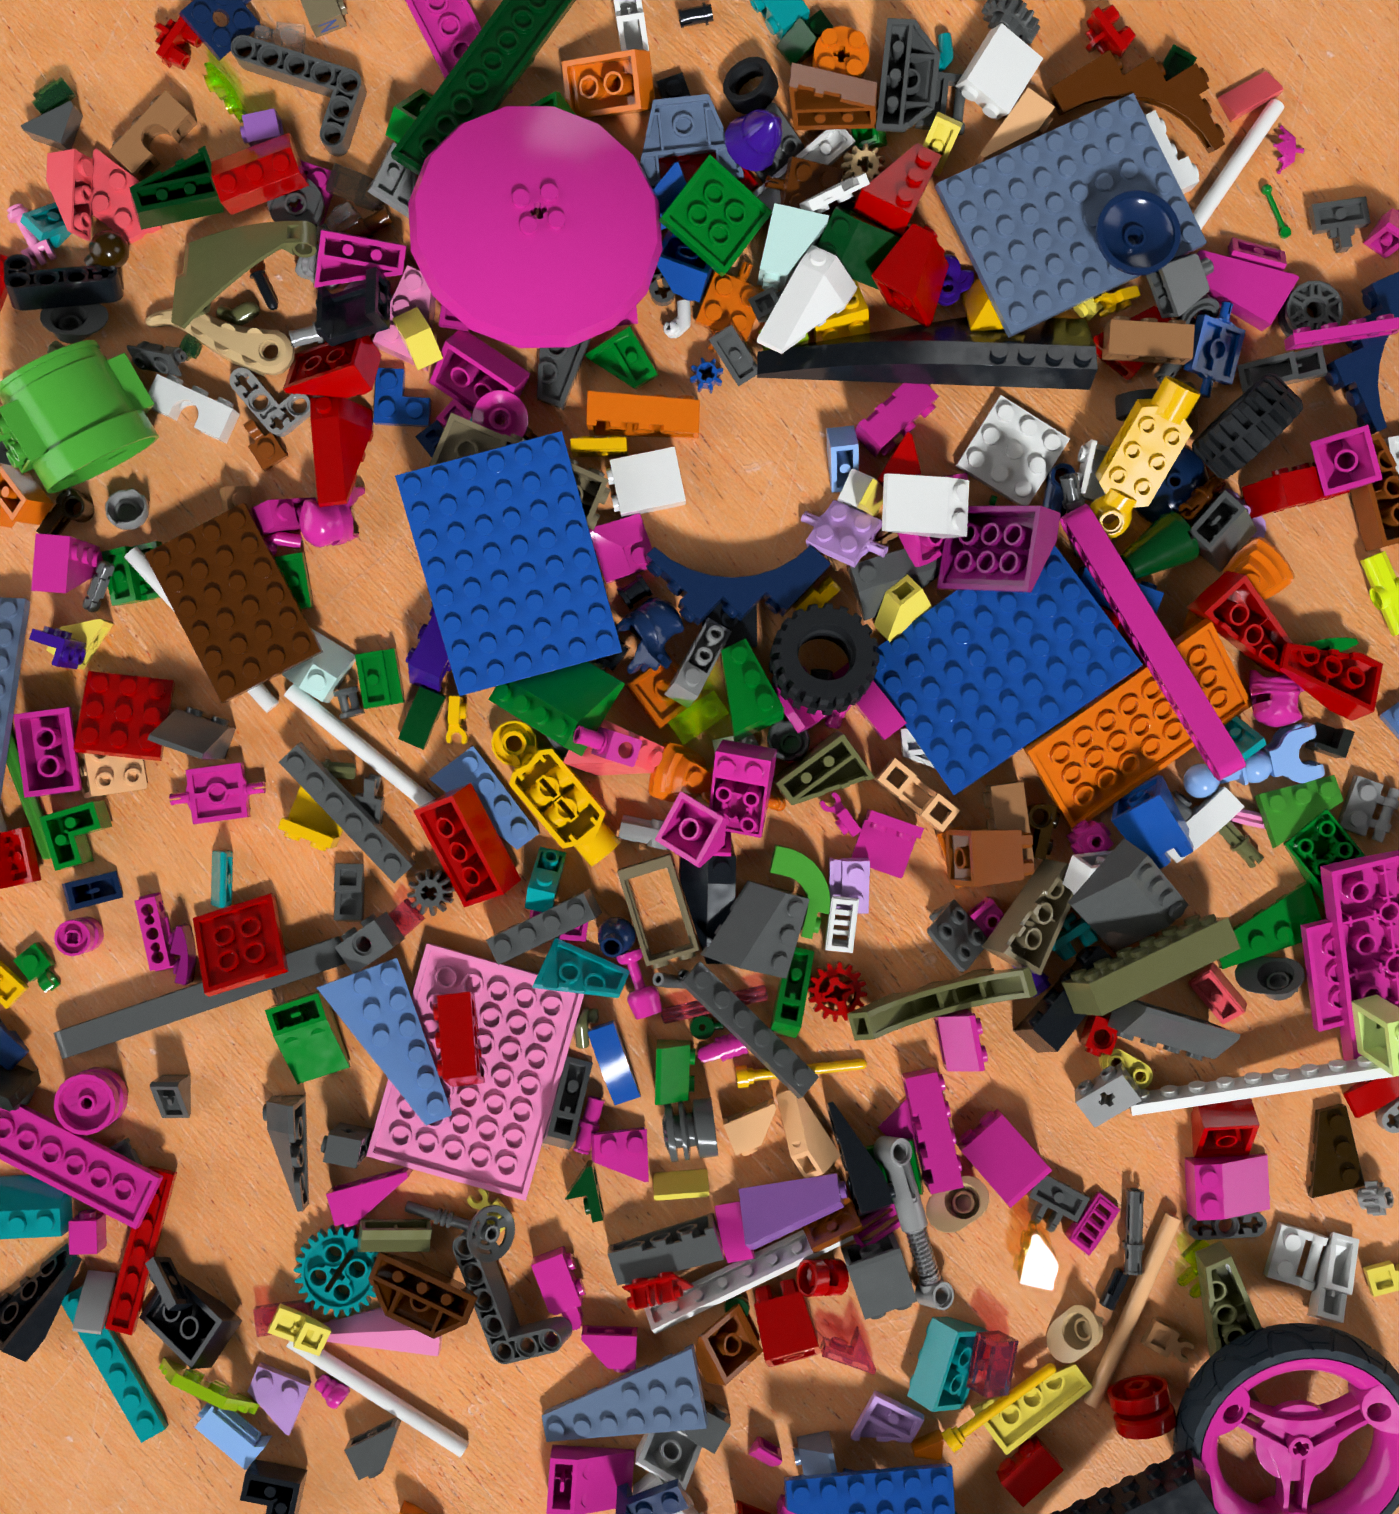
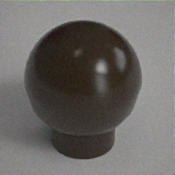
[84,230,130,269]

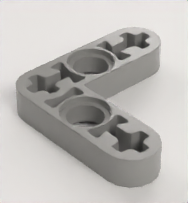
[229,368,325,437]

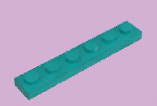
[61,1285,168,1443]

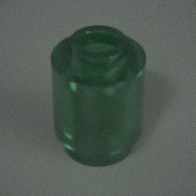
[32,77,76,115]

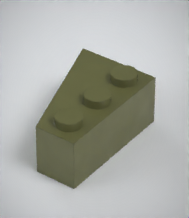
[773,730,875,805]

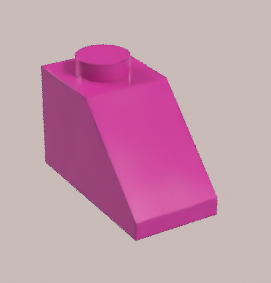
[1363,208,1399,259]
[581,1325,638,1373]

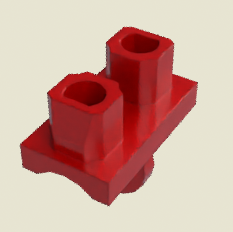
[1086,5,1136,59]
[154,16,203,70]

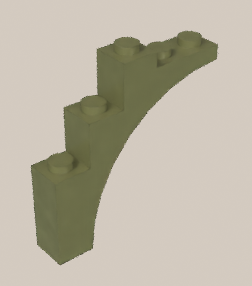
[847,967,1037,1041]

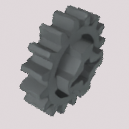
[982,0,1040,44]

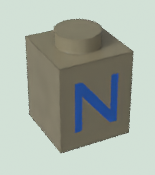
[301,0,348,38]

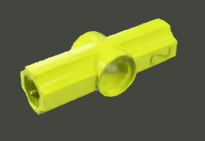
[1360,551,1399,636]

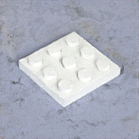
[956,395,1070,506]

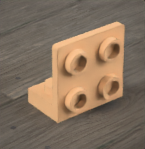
[77,753,148,799]

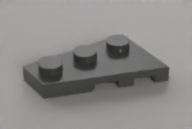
[537,338,591,410]

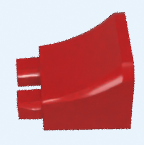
[754,1278,821,1367]

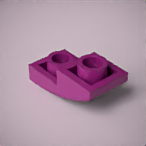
[169,923,196,985]

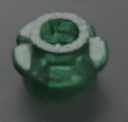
[179,334,202,361]

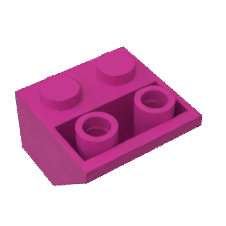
[934,1008,988,1071]

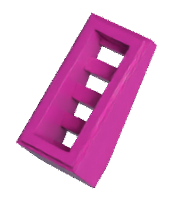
[1064,1191,1120,1256]

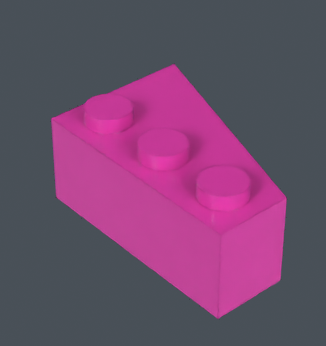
[314,229,406,288]
[855,383,939,458]

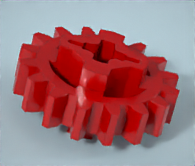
[808,961,867,1022]

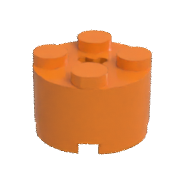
[811,26,869,79]

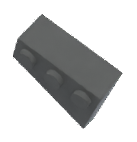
[701,881,810,979]

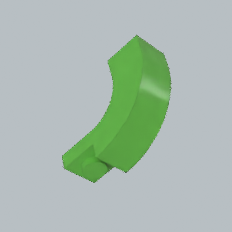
[769,844,830,939]

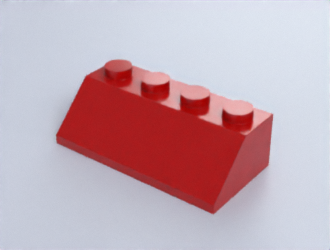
[414,783,521,908]

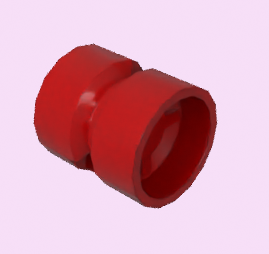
[796,1258,849,1297]

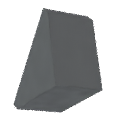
[21,101,83,150]
[150,1075,191,1118]

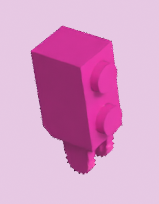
[531,1246,586,1331]

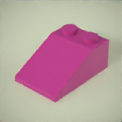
[1184,1154,1270,1221]

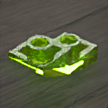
[204,62,248,123]

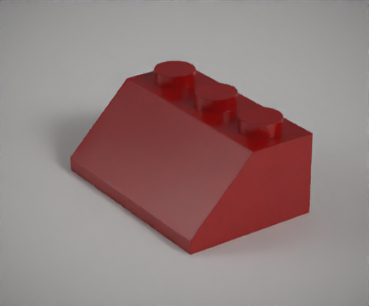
[211,132,309,215]

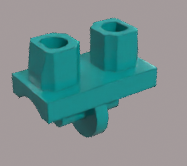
[1052,912,1098,961]

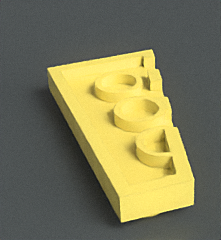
[971,1362,1093,1455]

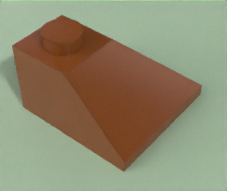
[695,1304,763,1386]

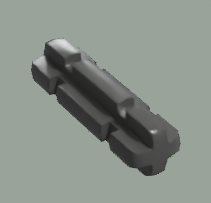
[82,560,115,612]

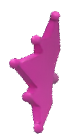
[1273,125,1304,174]

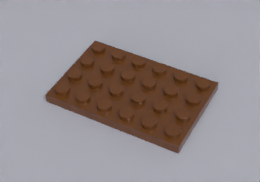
[145,502,323,703]

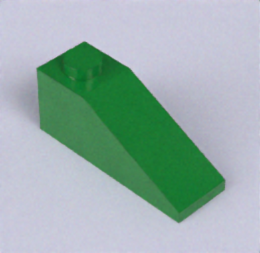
[770,947,815,1038]

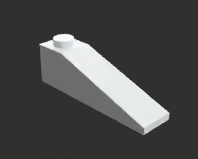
[757,245,857,354]

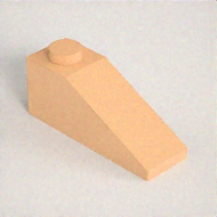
[975,87,1055,165]

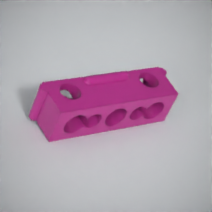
[135,892,176,971]

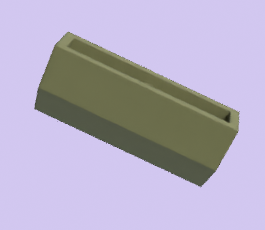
[358,1219,432,1252]

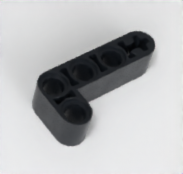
[4,254,123,311]

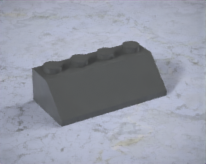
[1107,1000,1241,1061]

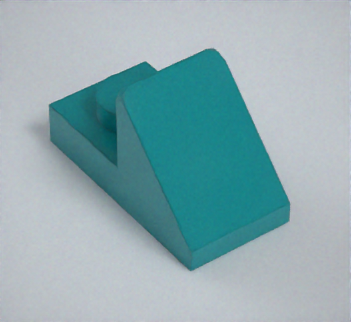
[20,202,72,248]
[1224,716,1267,760]

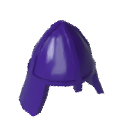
[725,109,783,172]

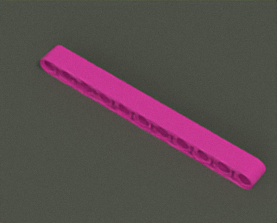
[1060,504,1246,781]

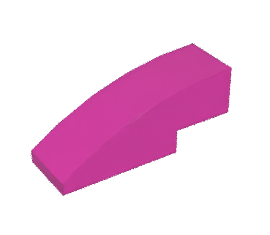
[832,662,907,740]

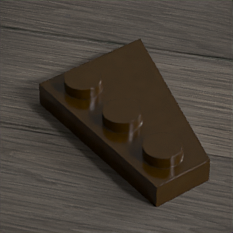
[1308,1104,1365,1198]

